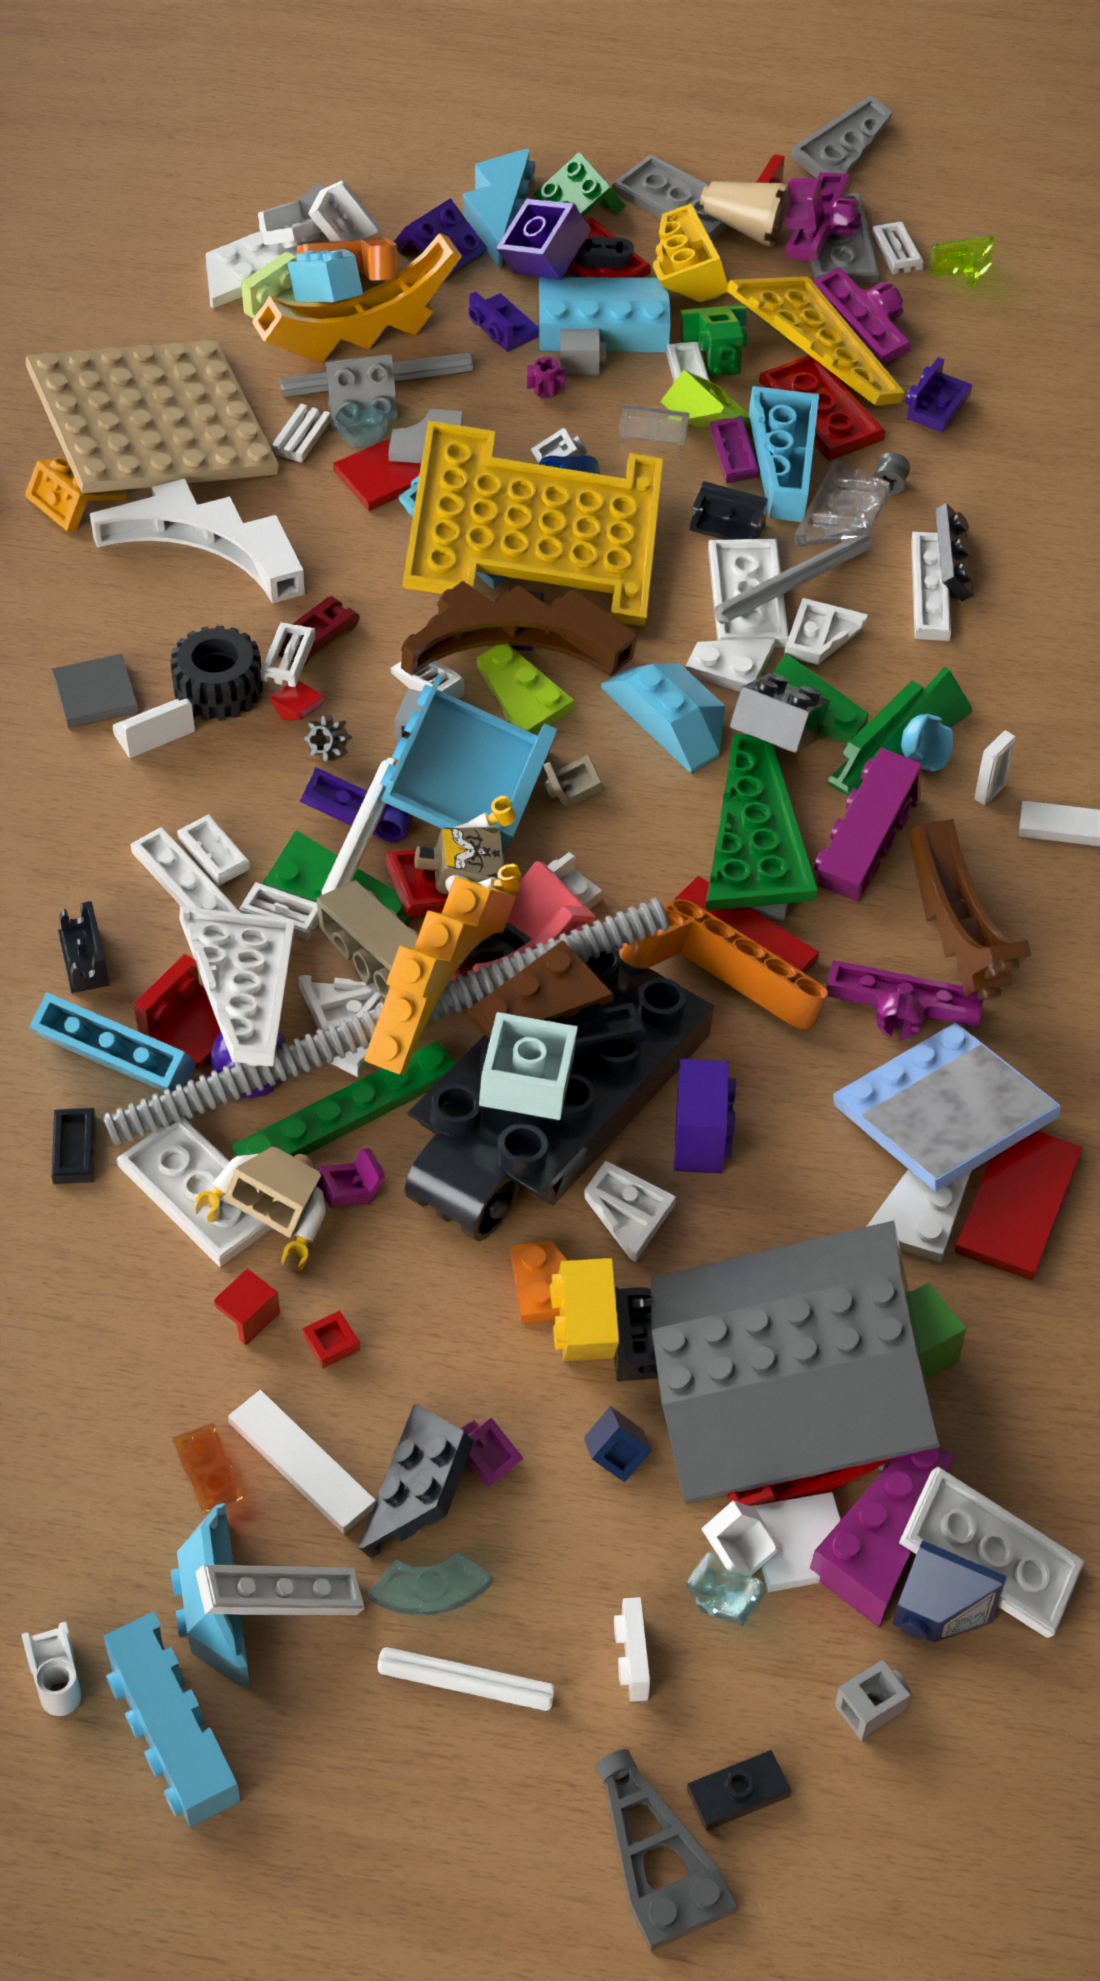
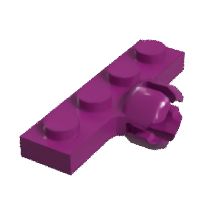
[786,172,861,261]
[813,267,911,365]
[826,960,983,1040]

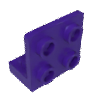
[393,198,487,278]

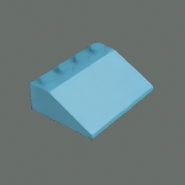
[539,277,670,352]

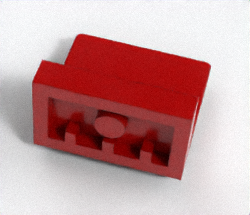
[133,953,221,1068]

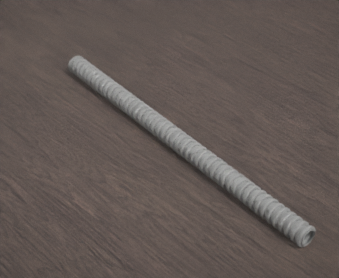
[104,898,669,1147]

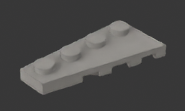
[789,95,893,179]

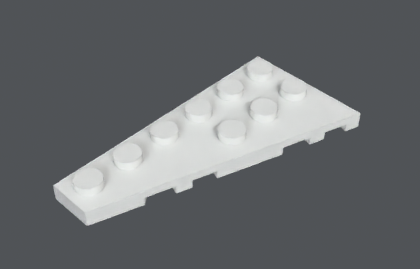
[179,906,295,1066]

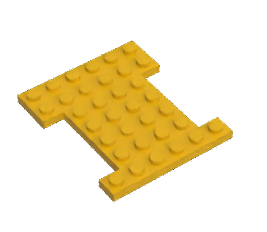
[402,420,663,626]

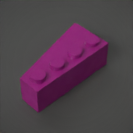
[814,748,922,902]
[810,1446,955,1627]

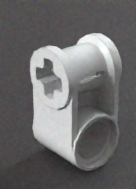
[22,1621,81,1716]

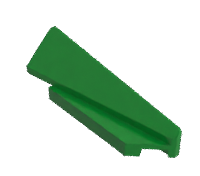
[827,667,972,797]

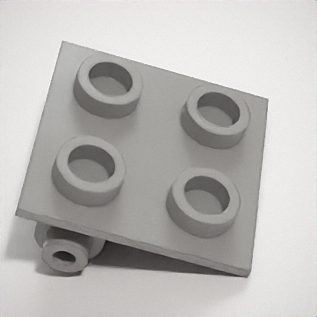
[325,354,398,427]

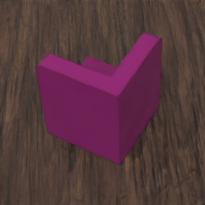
[785,178,824,230]

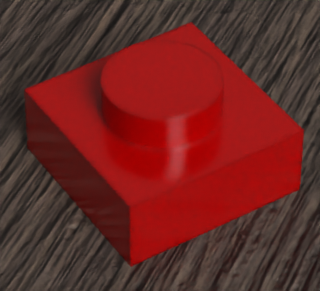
[303,1310,360,1368]

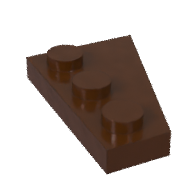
[468,940,614,1039]

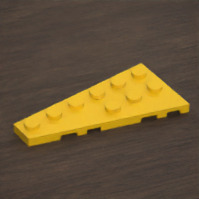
[726,276,905,406]

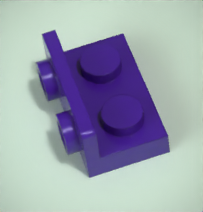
[468,291,539,352]

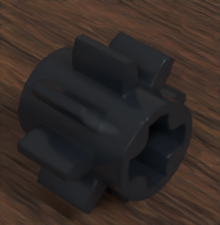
[304,715,352,762]

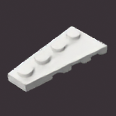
[866,1169,972,1263]

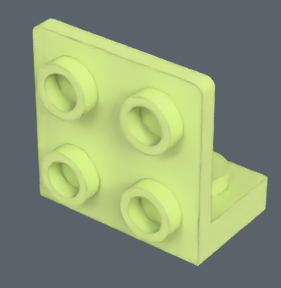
[241,251,318,319]

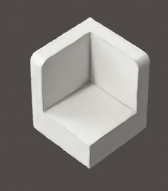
[702,1501,780,1577]

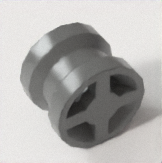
[872,452,910,496]

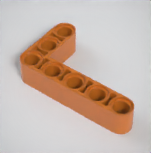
[296,238,399,280]
[619,899,828,1030]

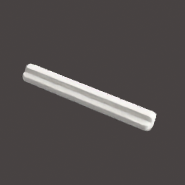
[377,1647,555,1711]

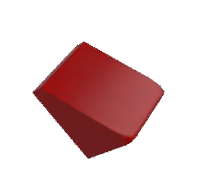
[270,681,326,720]

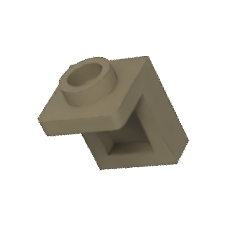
[543,755,605,809]

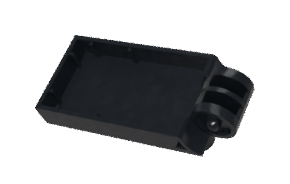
[404,947,714,1242]

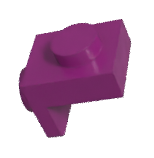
[317,1148,385,1208]

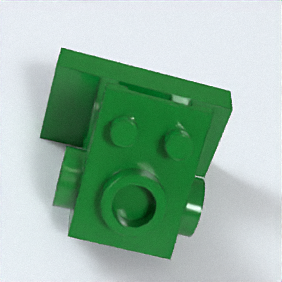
[680,304,748,377]

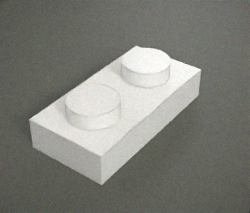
[614,1597,650,1702]

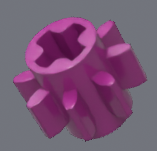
[527,357,566,399]

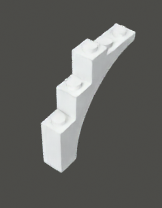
[90,478,305,604]

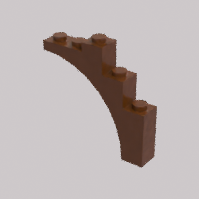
[401,581,638,677]
[908,819,1031,1001]

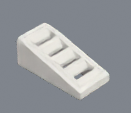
[391,661,464,699]

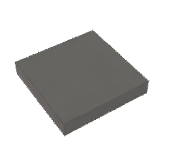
[52,654,139,728]

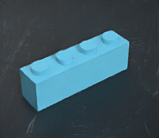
[29,992,197,1092]

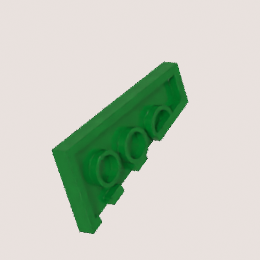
[262,830,414,927]

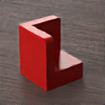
[214,1268,280,1345]

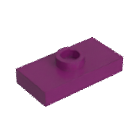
[709,416,759,483]

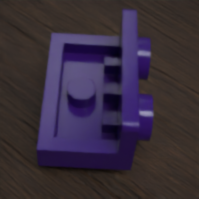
[905,357,972,433]

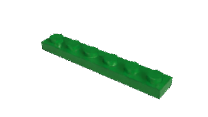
[232,1040,456,1157]

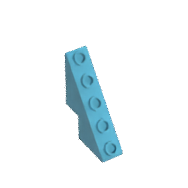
[463,148,536,268]

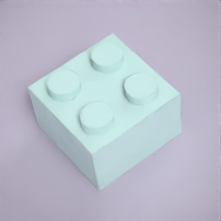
[479,1012,577,1120]

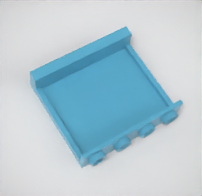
[380,674,558,855]

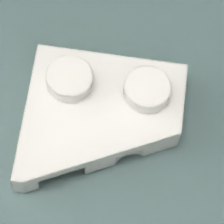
[784,598,868,665]
[685,638,775,692]
[299,975,378,1032]
[585,1161,676,1262]

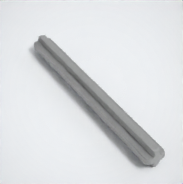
[280,352,473,397]
[714,532,872,624]

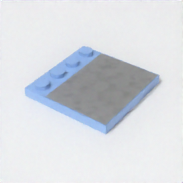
[833,1022,1060,1192]

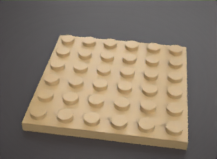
[26,340,279,494]

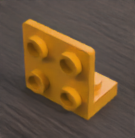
[25,457,128,531]

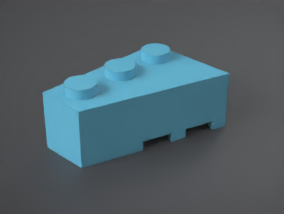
[287,248,363,302]

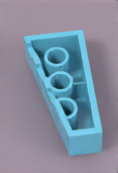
[748,386,819,522]
[103,1611,241,1828]

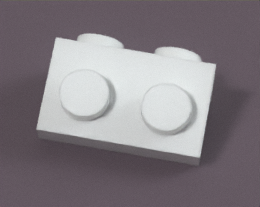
[308,181,380,242]
[258,201,322,248]

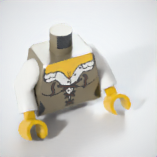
[414,796,522,895]

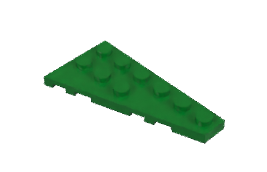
[705,734,818,911]

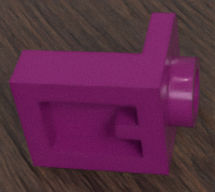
[461,1417,523,1487]

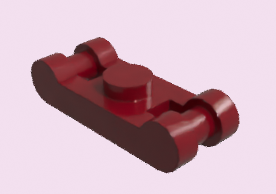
[270,596,360,666]

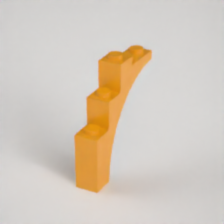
[252,233,462,364]
[364,876,516,1075]

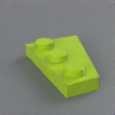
[477,644,574,735]

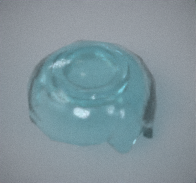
[334,402,389,448]

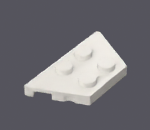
[205,231,298,309]

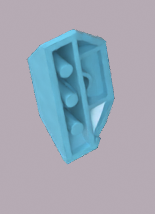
[601,663,725,774]
[171,1503,250,1687]

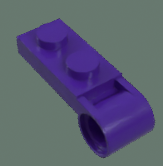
[299,767,414,842]

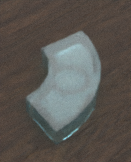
[368,1551,493,1615]

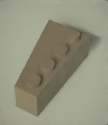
[316,880,444,1026]

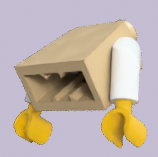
[195,1147,326,1272]

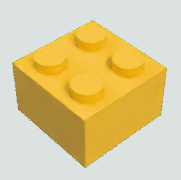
[550,1258,619,1362]

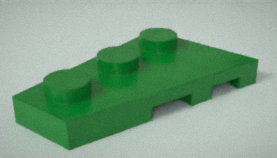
[773,653,869,744]

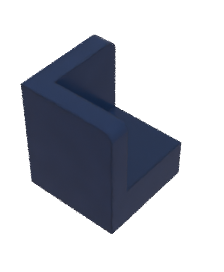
[584,1406,652,1483]

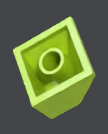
[660,369,751,428]

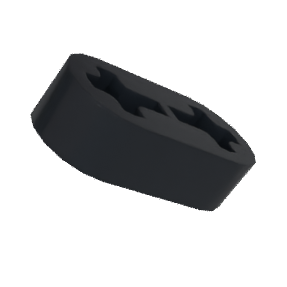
[574,236,634,269]

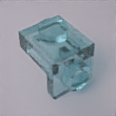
[687,1552,766,1626]

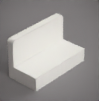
[113,699,195,758]

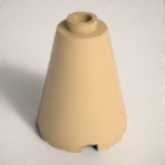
[700,181,789,248]

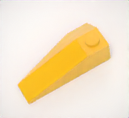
[653,204,728,302]

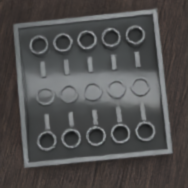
[652,1220,940,1504]

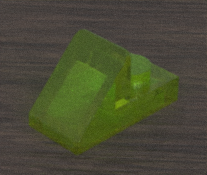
[929,236,995,288]

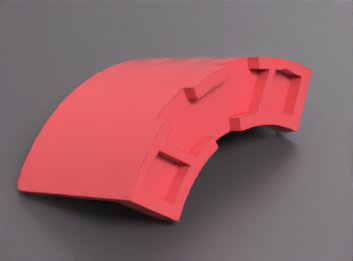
[450,861,596,1003]

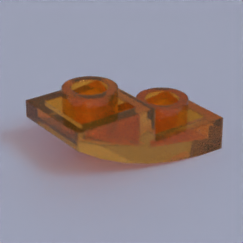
[173,1423,244,1514]

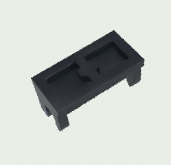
[689,481,768,540]
[58,901,109,993]
[614,1287,658,1382]

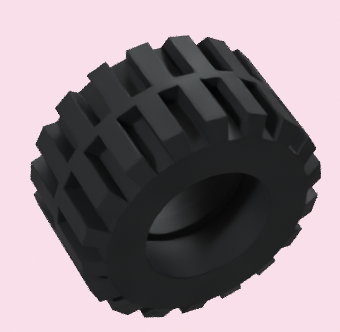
[170,625,263,721]

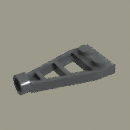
[596,1749,737,1952]

